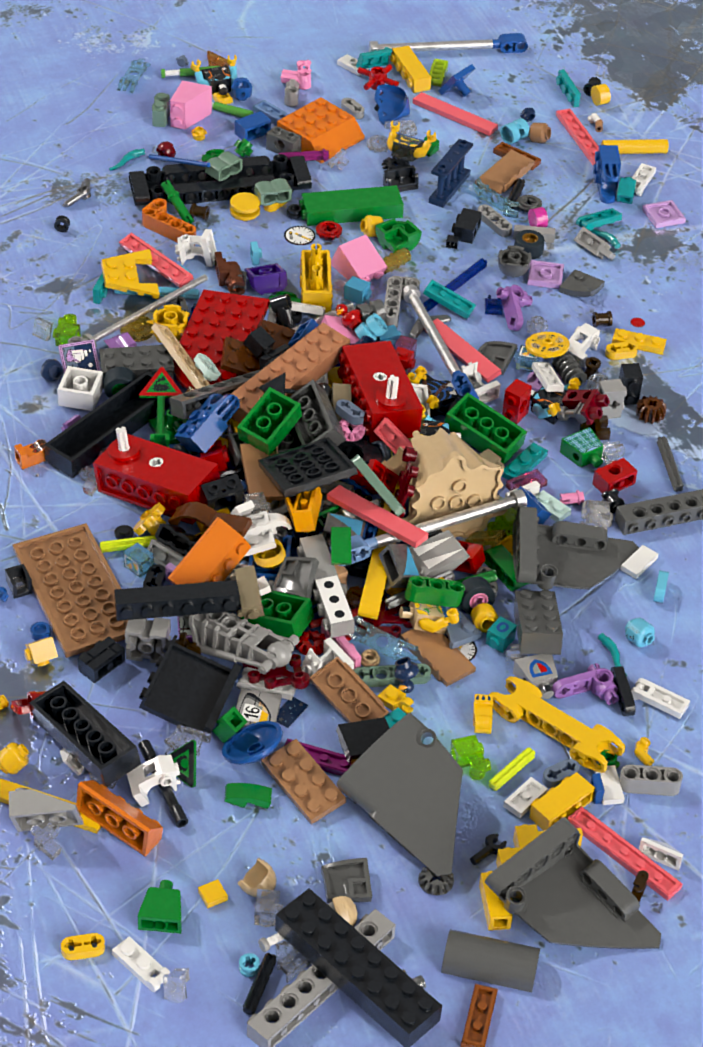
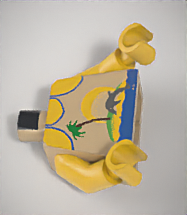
[399,577,459,634]

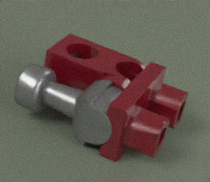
[557,389,610,425]

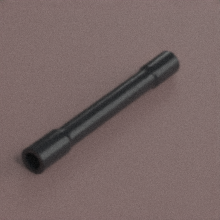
[138,740,188,828]

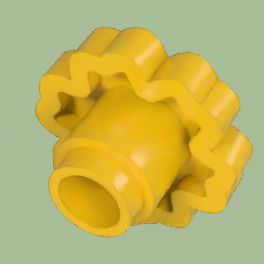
[133,502,166,536]

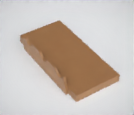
[475,150,535,196]
[240,444,284,501]
[400,628,476,687]
[310,656,389,723]

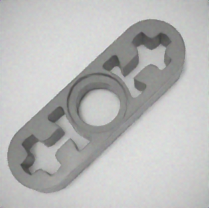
[477,205,512,237]

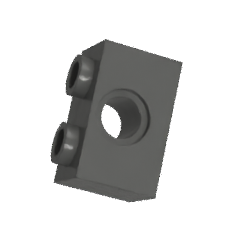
[266,126,302,154]

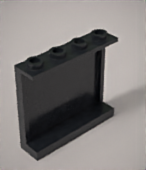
[139,635,242,740]

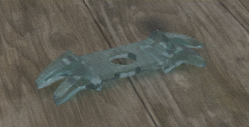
[117,58,151,93]
[473,178,519,218]
[347,616,419,661]

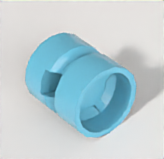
[500,118,530,145]
[354,313,388,341]

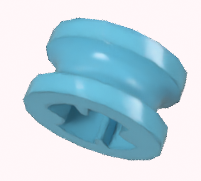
[239,953,260,977]

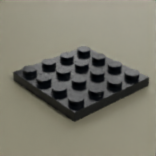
[258,437,358,498]

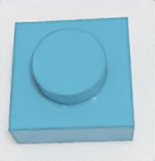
[250,241,262,265]

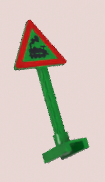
[139,367,183,448]

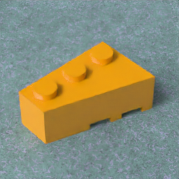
[284,486,322,533]

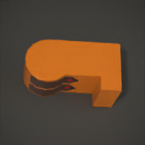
[14,439,47,469]

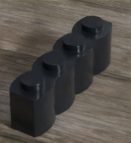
[155,524,199,556]

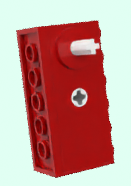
[337,341,423,443]
[93,426,220,525]

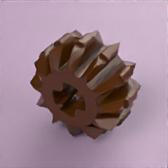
[636,395,667,425]

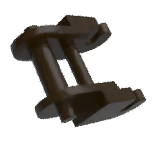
[631,870,649,902]

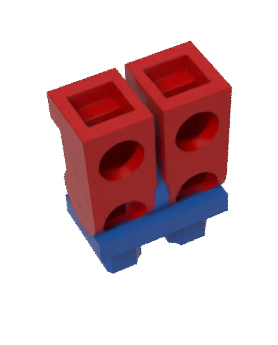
[340,459,399,496]

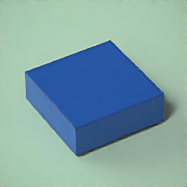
[590,773,605,804]

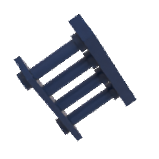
[428,139,473,208]

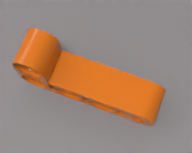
[142,198,196,245]

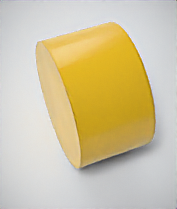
[591,84,611,106]

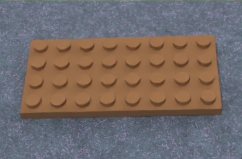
[12,523,128,658]

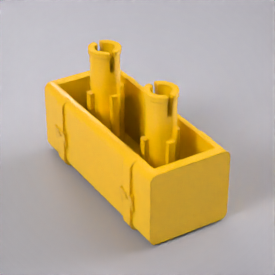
[300,243,333,313]

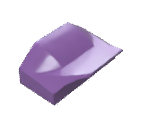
[103,332,137,348]

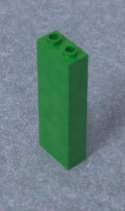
[299,185,404,226]

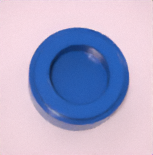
[30,622,51,641]

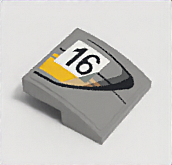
[236,689,282,728]

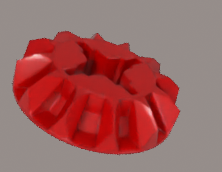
[316,221,342,240]
[296,629,326,655]

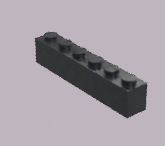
[114,580,240,621]

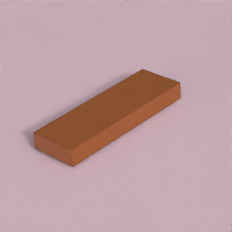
[493,142,541,170]
[461,984,498,1047]

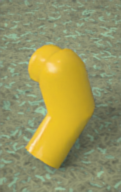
[634,737,655,766]

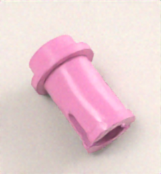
[560,490,584,505]

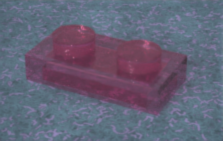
[506,469,548,491]

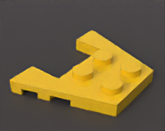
[101,249,159,299]

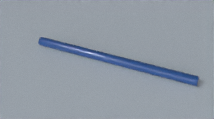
[148,154,210,167]

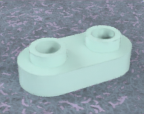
[194,353,221,381]

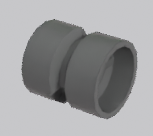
[355,299,386,323]

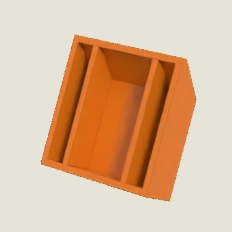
[277,97,365,163]

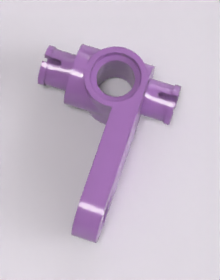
[496,284,533,331]
[552,663,619,705]

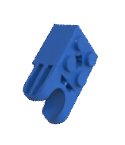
[593,145,621,203]
[174,393,240,453]

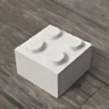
[57,366,104,411]

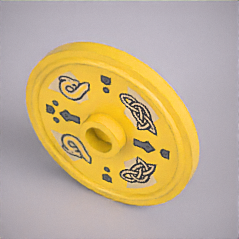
[525,332,570,359]

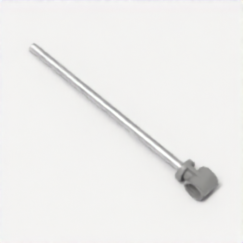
[68,274,208,347]

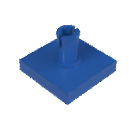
[438,64,476,97]

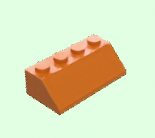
[168,517,251,585]
[76,780,163,856]

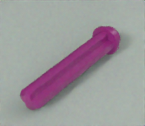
[279,149,329,162]

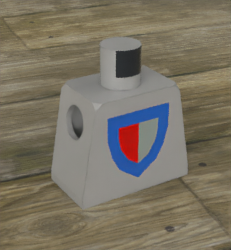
[513,654,558,699]

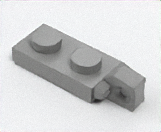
[574,227,616,260]

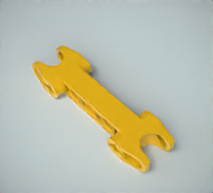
[489,676,625,773]

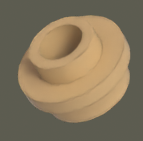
[361,649,380,667]

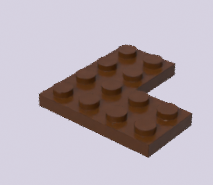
[220,320,295,375]

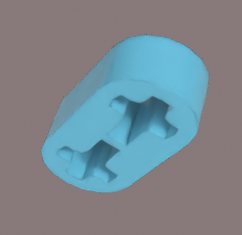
[653,570,669,603]

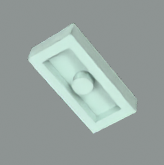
[535,490,572,522]

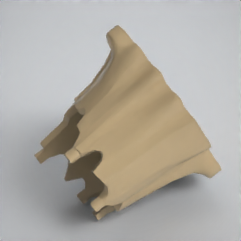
[401,428,508,538]

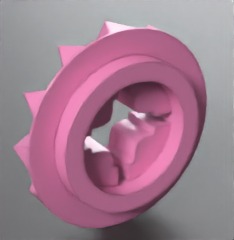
[339,418,365,442]

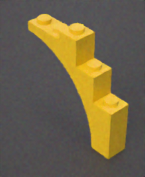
[479,824,583,931]

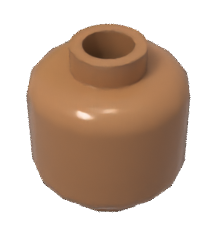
[528,122,551,143]

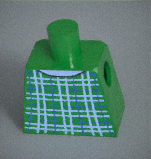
[560,427,603,468]

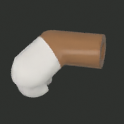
[588,113,603,132]

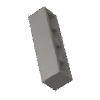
[513,225,556,243]

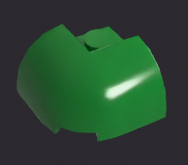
[375,218,422,253]

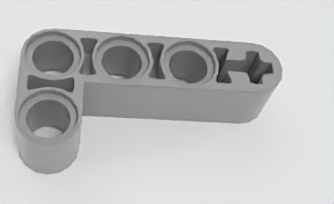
[384,276,420,328]

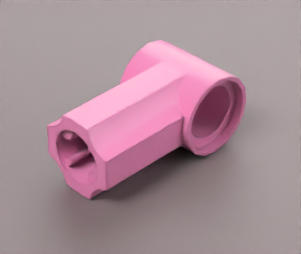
[281,69,311,90]

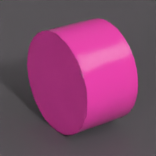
[528,207,548,227]

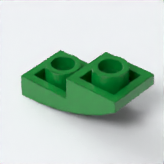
[331,527,351,565]
[224,783,272,809]

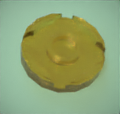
[120,316,153,342]

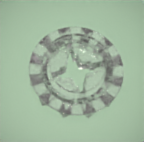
[367,135,389,153]

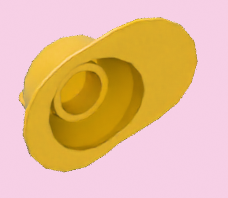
[253,538,286,569]

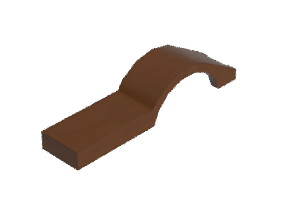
[168,502,252,537]

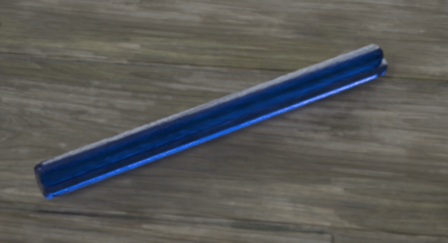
[423,258,487,312]

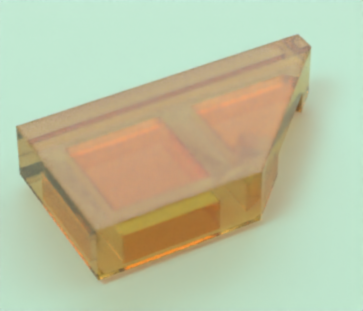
[207,51,229,67]
[345,586,364,609]

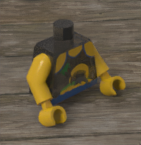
[387,121,436,162]

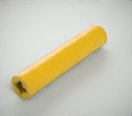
[601,139,669,154]

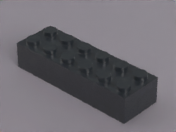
[29,681,141,787]

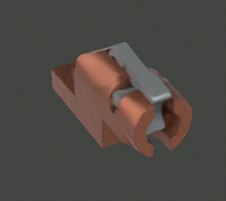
[215,252,247,295]

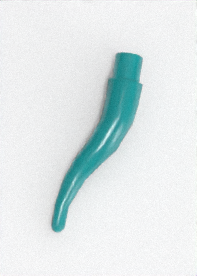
[109,148,145,171]
[591,229,621,249]
[598,633,627,677]

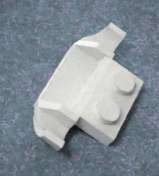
[244,510,292,557]

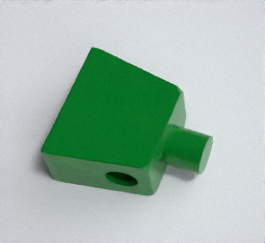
[137,880,182,934]

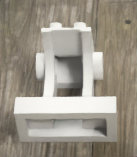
[175,229,217,267]
[567,323,600,368]
[461,362,501,404]
[301,637,354,684]
[127,755,180,807]

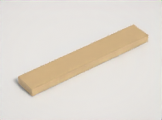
[151,323,210,389]

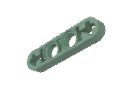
[351,454,405,517]
[353,663,431,687]

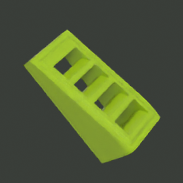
[429,59,448,87]

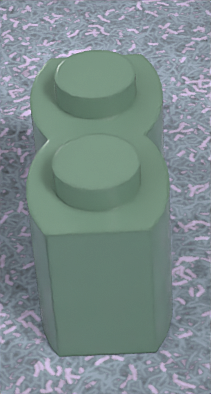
[152,93,170,127]
[205,151,243,181]
[254,178,292,206]

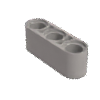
[619,765,683,796]

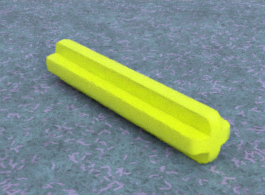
[100,535,157,553]
[489,747,536,791]

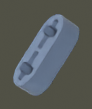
[335,399,365,425]
[542,759,580,788]

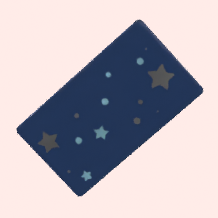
[277,697,308,728]

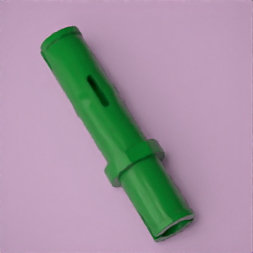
[161,180,194,224]

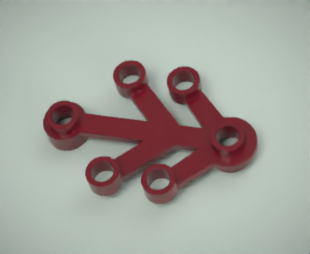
[390,446,419,518]
[357,594,413,639]
[242,654,310,689]

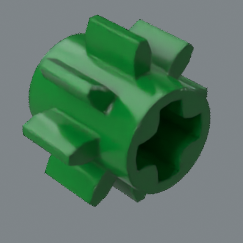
[234,138,253,158]

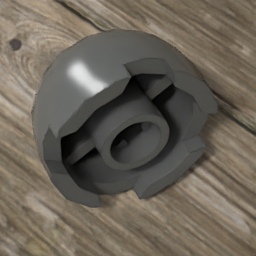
[498,246,532,277]

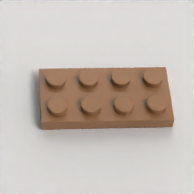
[261,739,346,825]

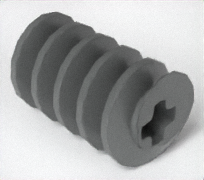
[552,352,587,387]

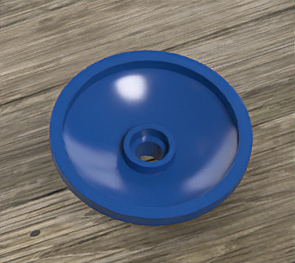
[222,721,283,765]

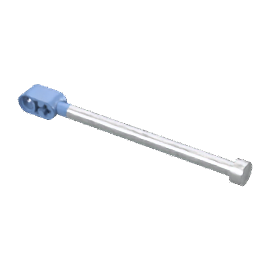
[329,489,527,566]

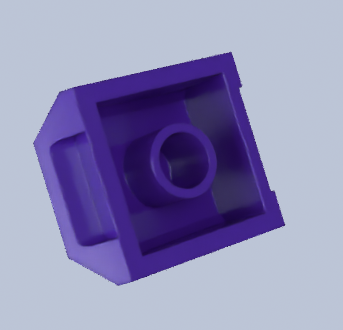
[244,263,288,295]

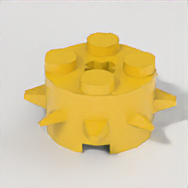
[147,304,190,343]

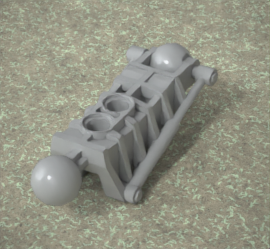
[178,612,300,674]

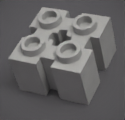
[125,618,171,663]

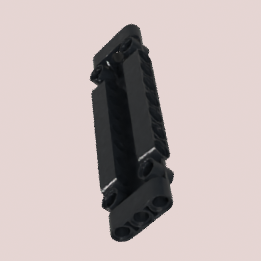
[129,154,312,206]

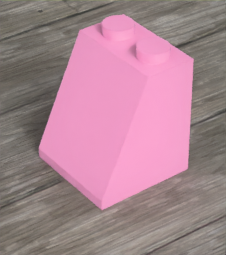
[170,80,212,130]
[331,235,387,282]

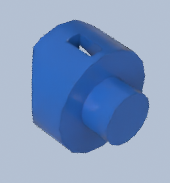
[232,77,252,101]

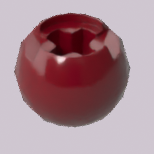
[156,141,176,162]

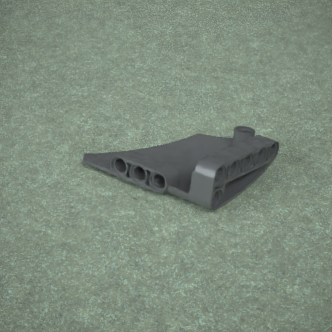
[512,506,639,590]
[337,713,463,877]
[485,817,661,949]

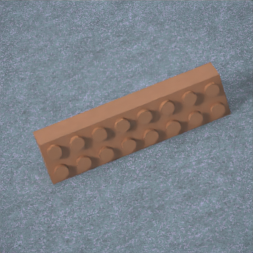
[231,322,350,423]

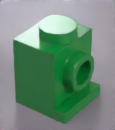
[212,706,248,743]

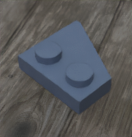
[445,608,482,650]

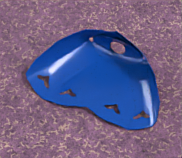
[375,84,410,125]

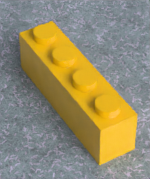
[390,46,431,93]

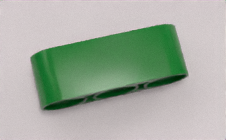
[484,544,529,591]
[404,576,465,608]

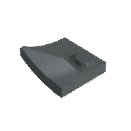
[559,270,605,297]
[478,341,518,375]
[271,557,319,599]
[321,858,372,903]

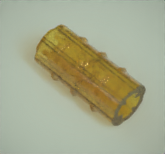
[383,248,411,274]

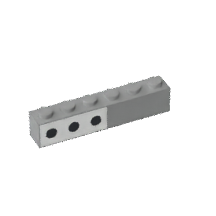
[297,534,354,638]

